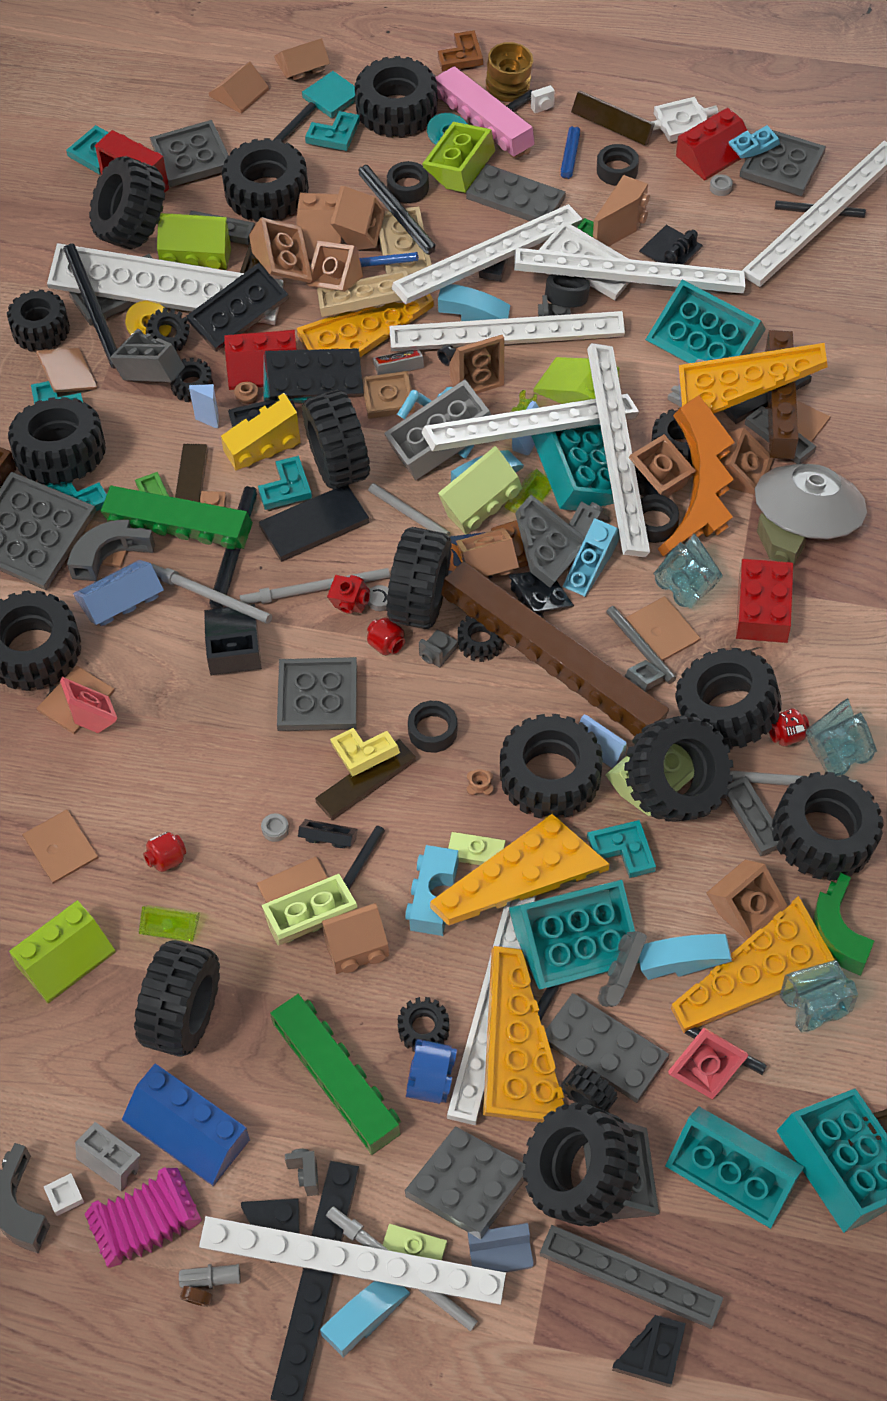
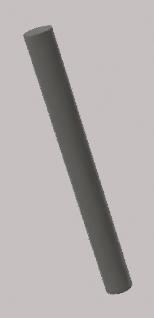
[606,606,676,684]

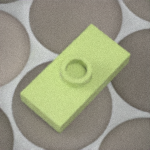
[448,832,505,865]
[382,1224,447,1261]

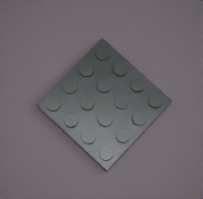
[0,472,97,590]

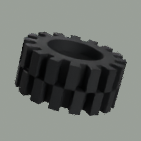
[146,308,190,351]
[170,358,214,403]
[457,615,504,662]
[397,997,450,1052]
[561,1065,618,1112]

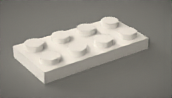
[539,221,630,300]

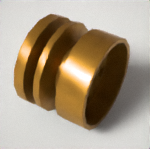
[485,42,533,102]

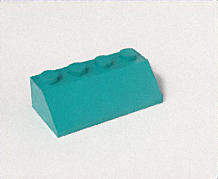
[665,1106,804,1229]

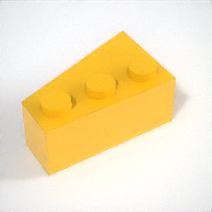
[221,393,301,471]

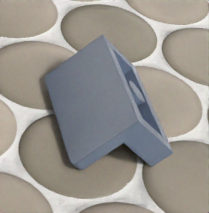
[468,1223,533,1273]

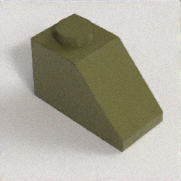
[757,513,806,567]

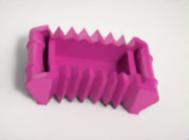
[85,1167,202,1268]

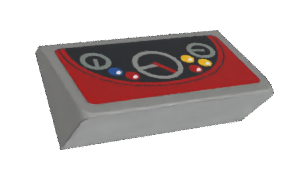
[373,350,424,375]

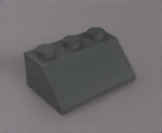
[583,1121,659,1220]

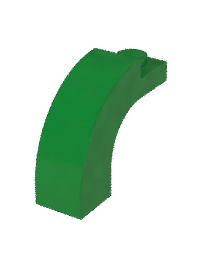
[813,873,875,976]

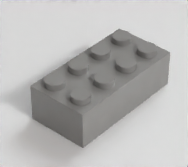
[384,380,491,480]

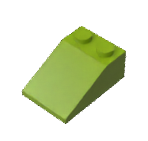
[533,357,620,404]

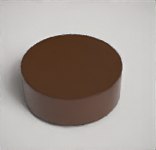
[180,1286,212,1307]

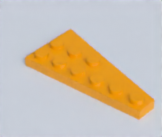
[296,294,434,357]
[679,343,828,414]
[430,814,610,925]
[671,896,838,1033]
[483,946,564,1123]

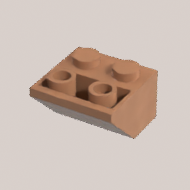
[331,186,385,250]

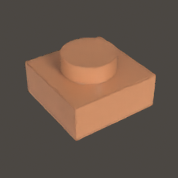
[200,491,226,507]

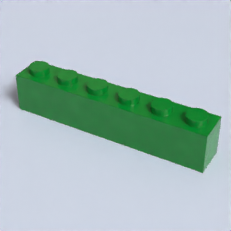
[101,485,253,549]
[270,993,401,1155]

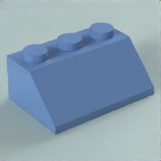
[73,560,164,626]

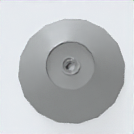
[754,464,867,539]

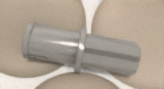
[179,1264,241,1289]

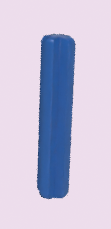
[561,126,580,179]

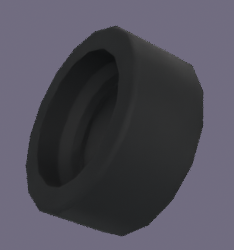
[597,144,639,186]
[387,161,429,203]
[545,274,590,308]
[641,494,679,543]
[407,700,458,753]

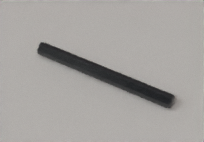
[358,165,436,255]
[63,243,117,369]
[209,486,257,609]

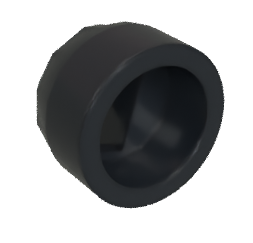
[437,345,456,366]

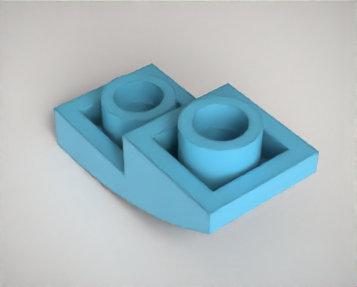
[729,125,780,158]

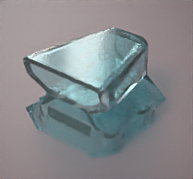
[653,533,723,609]
[806,698,877,776]
[780,960,858,1032]

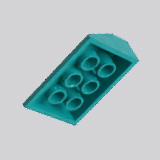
[645,279,766,364]
[531,424,614,511]
[509,880,640,989]
[777,1088,887,1233]

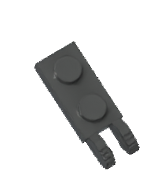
[597,931,647,1007]

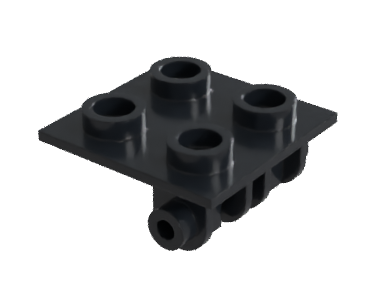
[639,224,703,265]
[509,572,574,618]

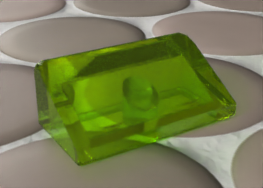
[504,468,552,513]
[139,905,200,942]

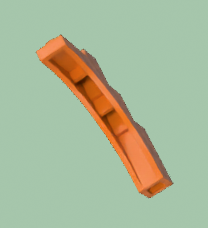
[658,395,734,557]

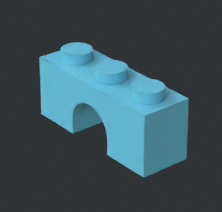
[405,845,459,936]

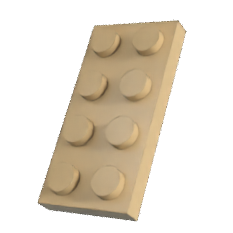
[379,206,432,275]
[317,270,408,317]

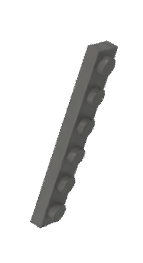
[540,1225,724,1329]

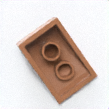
[593,175,650,247]
[297,193,343,262]
[249,218,312,283]
[450,334,504,394]

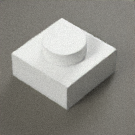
[531,85,555,113]
[44,1173,84,1216]

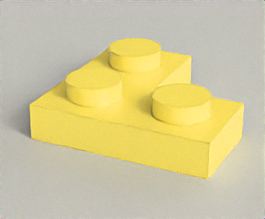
[330,728,400,777]

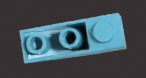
[562,518,620,597]

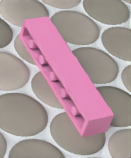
[436,66,534,157]

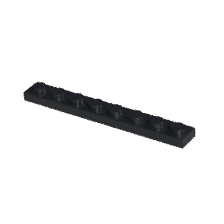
[270,1161,360,1401]

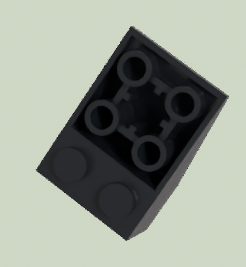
[204,604,262,676]

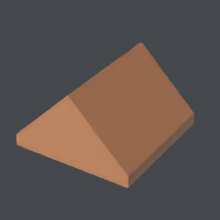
[209,61,269,114]
[306,241,363,292]

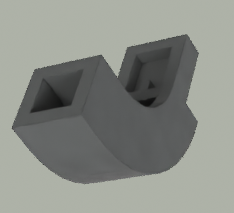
[67,520,155,581]
[0,1143,50,1253]

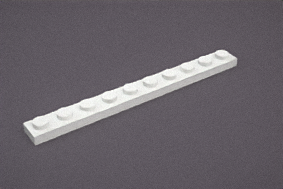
[742,141,887,287]
[392,204,582,304]
[514,248,745,293]
[389,311,625,352]
[587,343,650,557]
[421,394,639,452]
[447,895,537,1126]
[199,1216,506,1305]

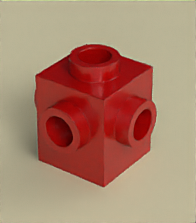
[327,575,370,614]

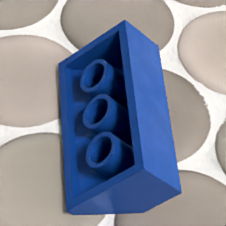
[122,1063,250,1186]

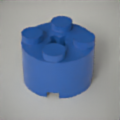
[405,1039,457,1104]

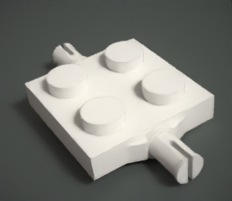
[651,97,718,142]

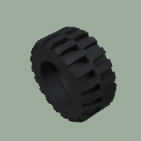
[355,56,438,138]
[222,138,309,222]
[89,156,165,250]
[302,389,370,489]
[8,397,106,485]
[386,527,452,629]
[0,590,81,691]
[675,648,782,750]
[500,714,603,819]
[624,716,734,822]
[772,772,884,881]
[134,940,220,1057]
[522,1103,640,1227]

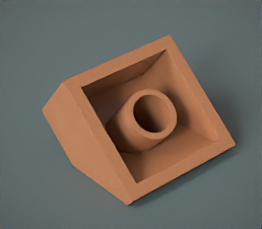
[274,38,330,80]
[720,427,773,495]
[628,435,696,497]
[456,528,519,579]
[706,859,788,940]
[322,903,389,974]

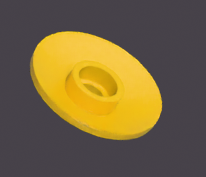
[125,301,172,337]

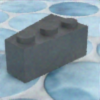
[110,329,185,382]

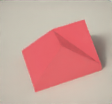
[60,677,117,733]
[668,1028,749,1100]

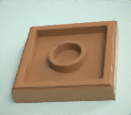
[362,371,415,419]

